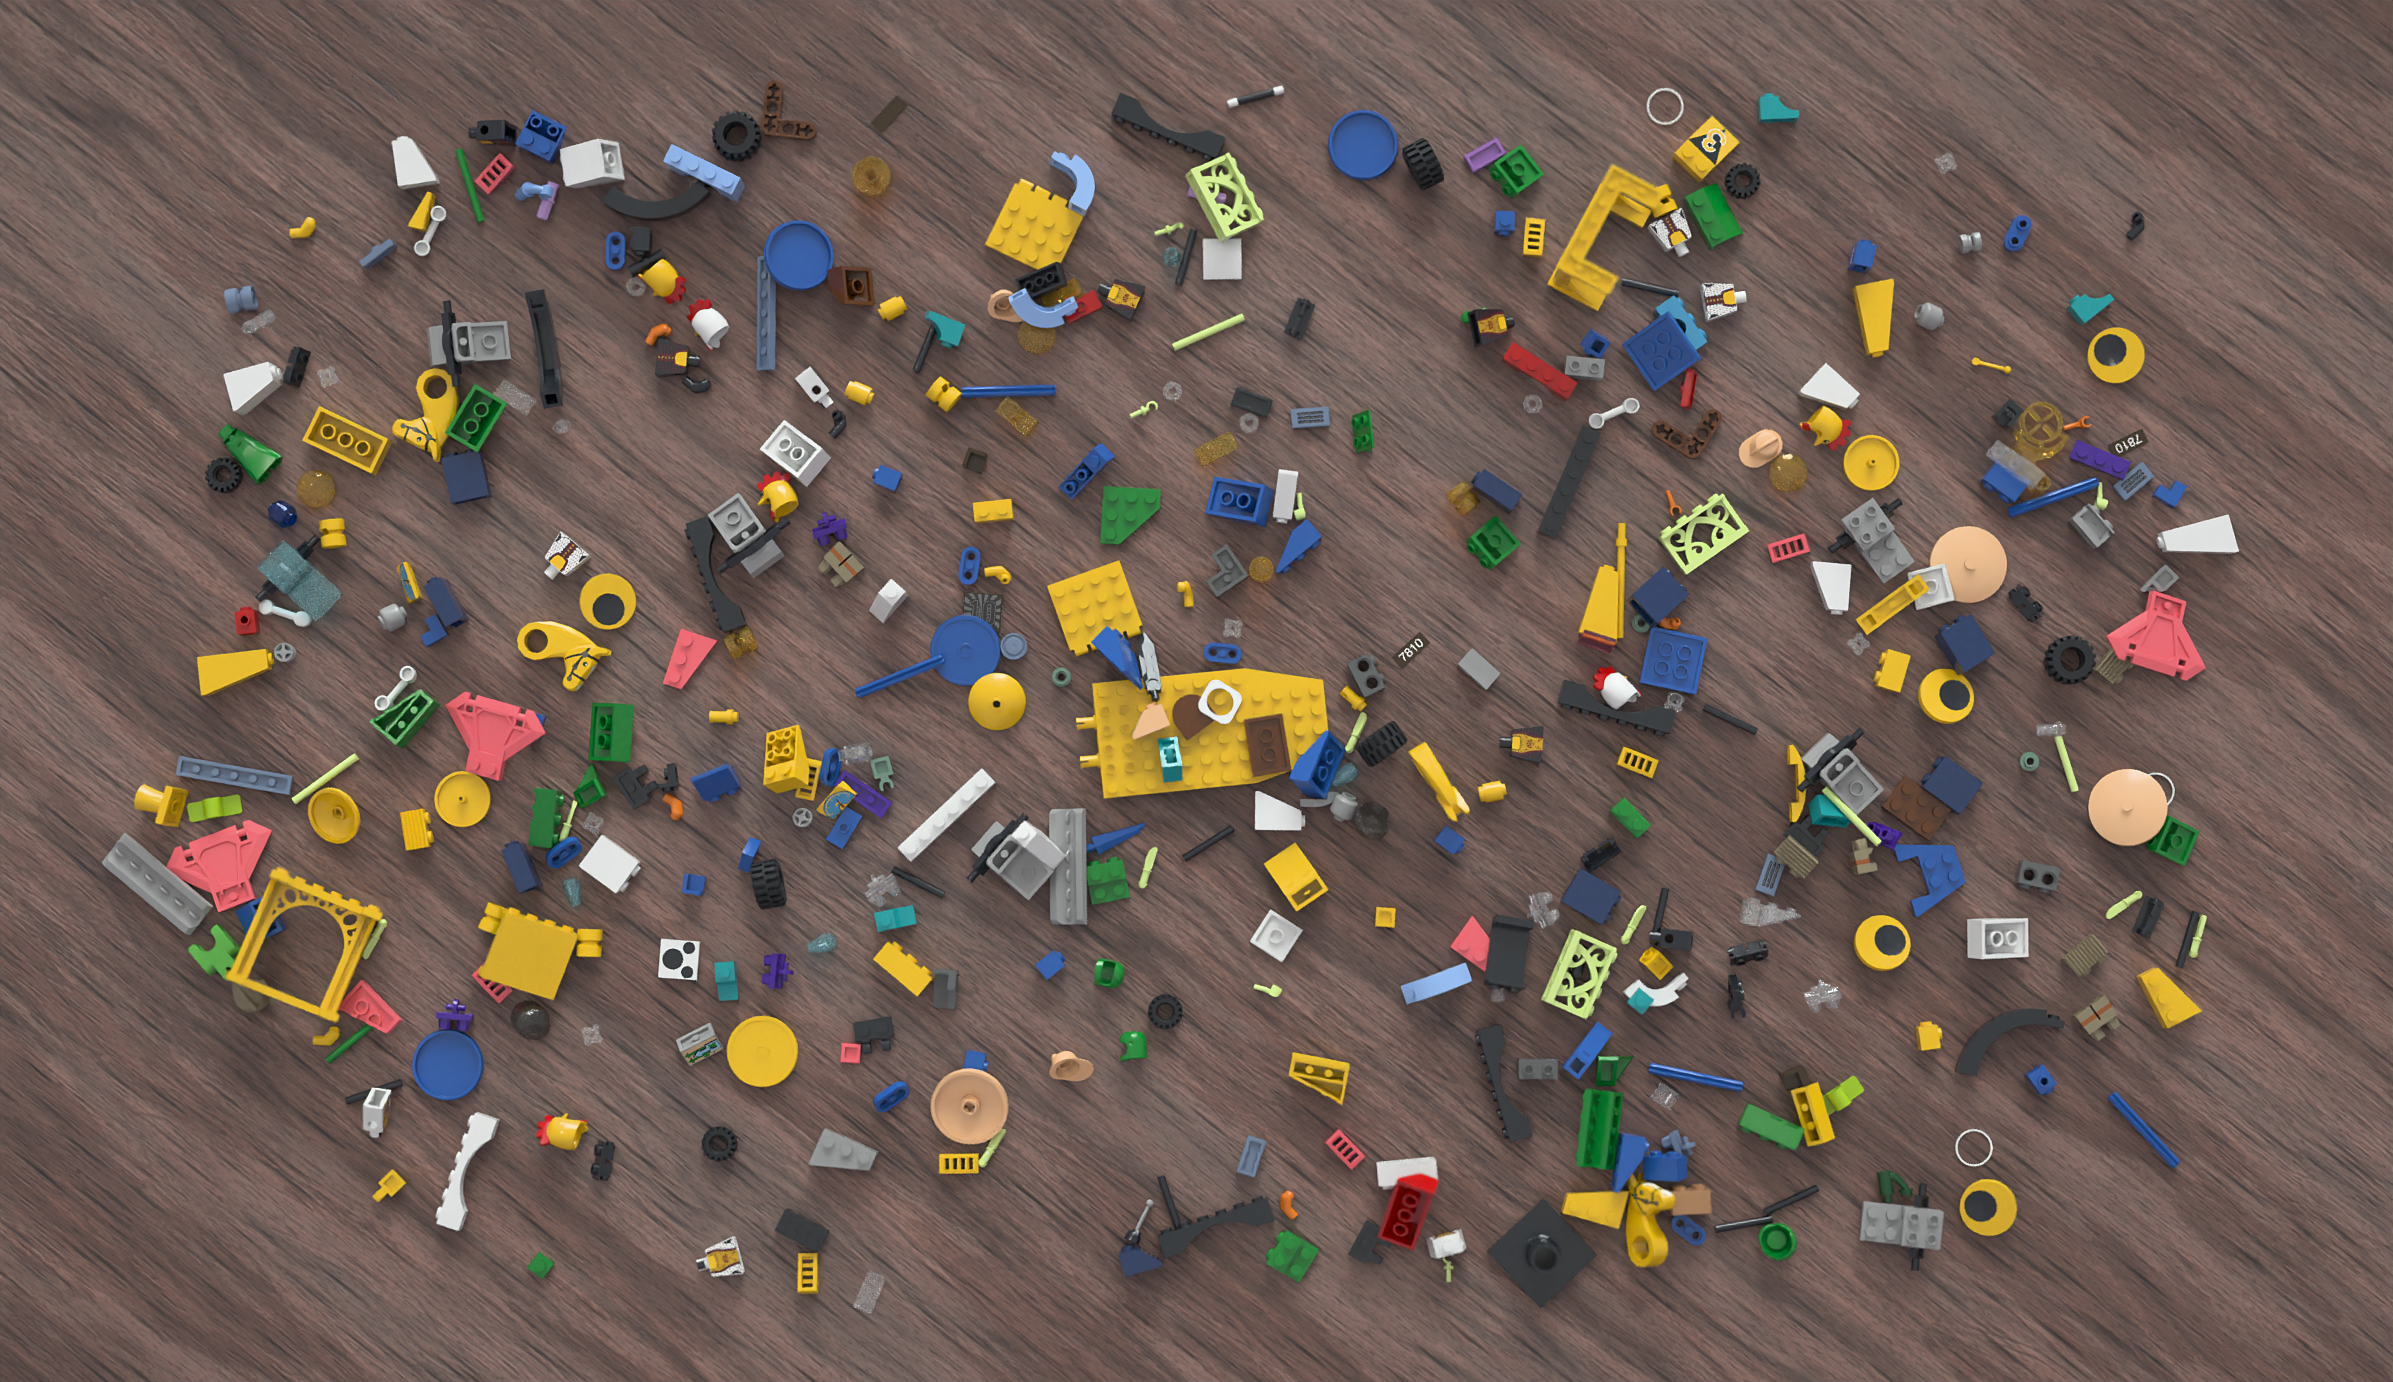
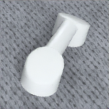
[414,206,446,256]
[1588,398,1639,429]
[259,599,312,627]
[375,666,417,711]

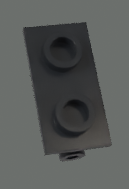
[1283,298,1315,340]
[282,346,311,388]
[2008,583,2043,623]
[1580,837,1622,872]
[2132,896,2164,939]
[1727,940,1768,966]
[590,1140,615,1181]

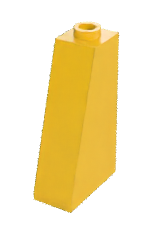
[1853,279,1894,358]
[1578,565,1619,645]
[197,649,274,696]

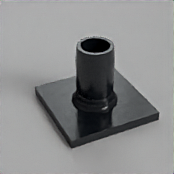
[1487,1198,1597,1308]

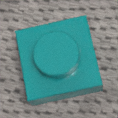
[1627,988,1654,1015]

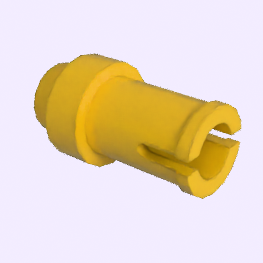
[1339,685,1367,712]
[709,710,739,725]

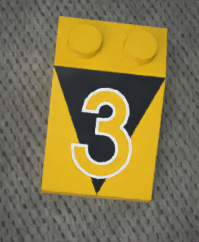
[1672,116,1739,183]

